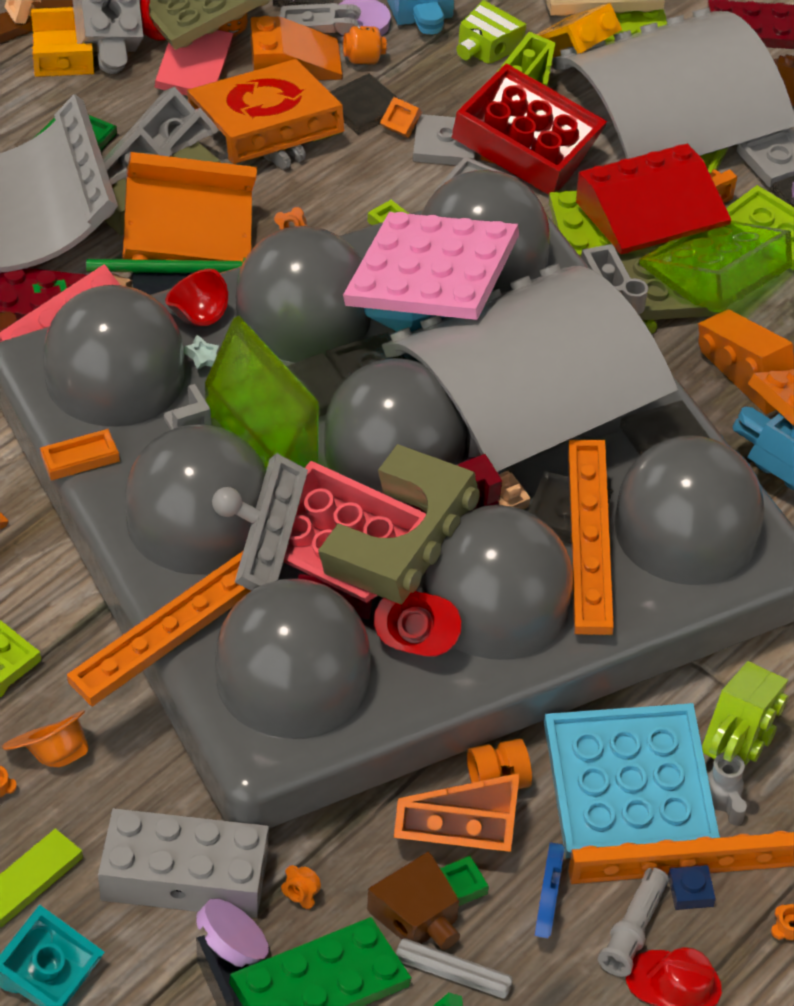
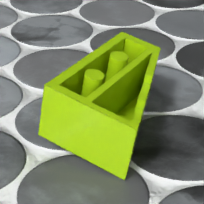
[499,32,555,86]

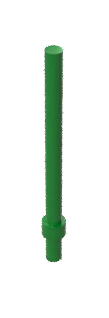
[86,258,246,273]

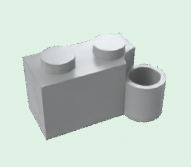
[581,244,648,315]

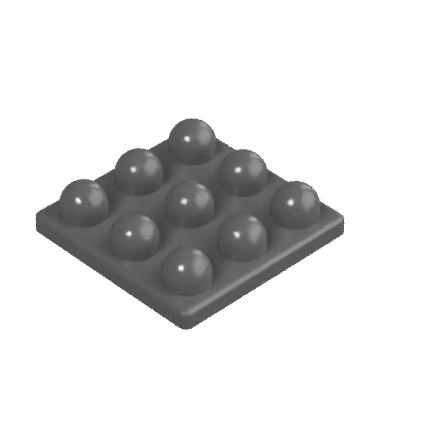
[0,170,794,828]

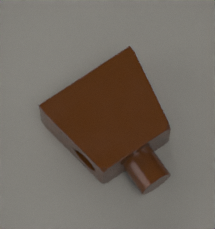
[367,851,460,951]

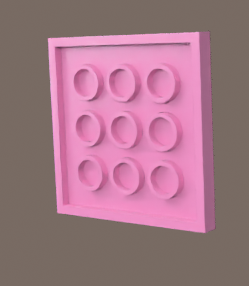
[343,212,519,320]

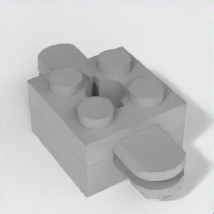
[73,0,143,74]

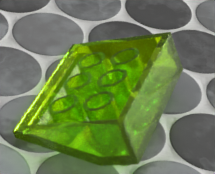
[639,221,792,312]
[205,316,319,469]

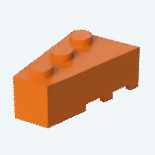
[698,309,794,415]
[393,773,520,852]

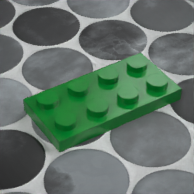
[229,917,411,1006]

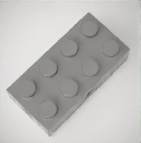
[98,808,269,918]

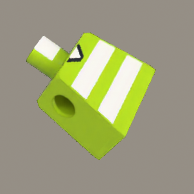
[457,0,526,64]

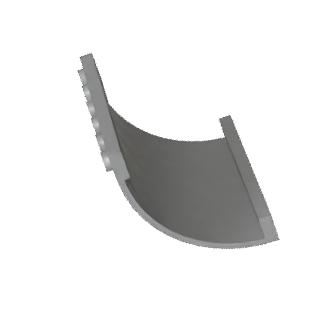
[552,7,794,159]
[0,94,118,272]
[382,263,678,472]

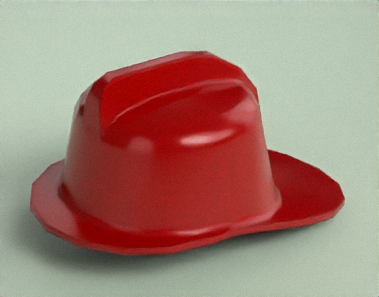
[374,591,462,656]
[626,947,722,1006]

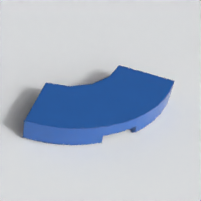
[534,842,565,938]

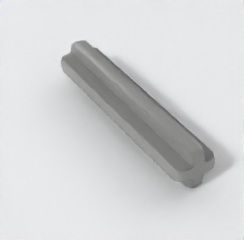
[396,939,512,998]

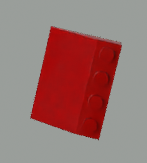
[451,63,607,195]
[576,143,731,254]

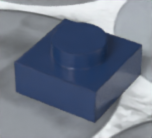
[668,865,716,910]

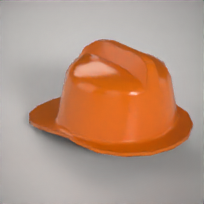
[2,710,89,767]

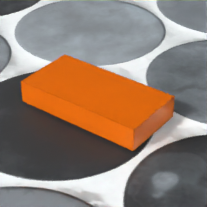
[40,429,120,481]

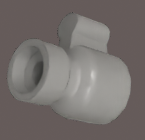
[708,753,747,826]

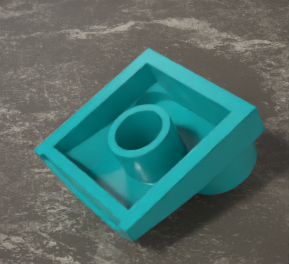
[0,904,105,1006]

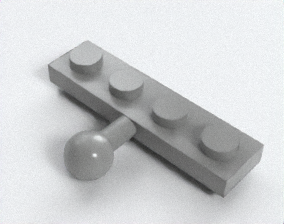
[212,454,308,591]

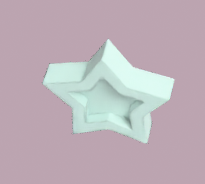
[184,335,222,369]

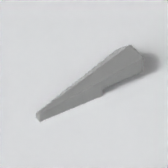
[103,87,219,185]

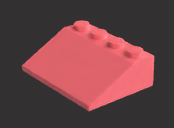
[283,461,426,603]

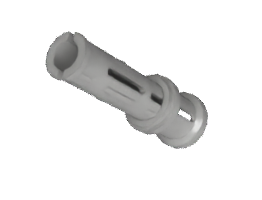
[598,868,669,977]

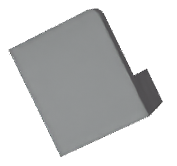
[164,384,211,430]

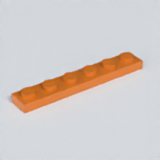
[568,440,614,635]
[66,550,251,707]
[568,831,794,884]

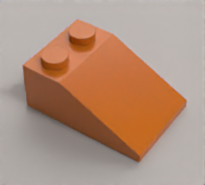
[251,16,342,80]

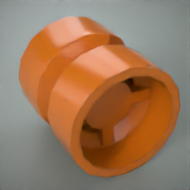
[467,739,532,789]

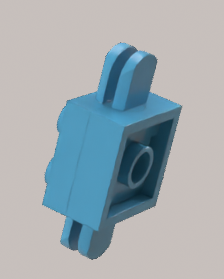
[387,0,454,34]
[732,407,794,490]

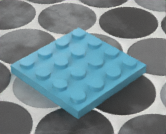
[544,703,720,858]

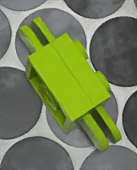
[702,661,789,766]

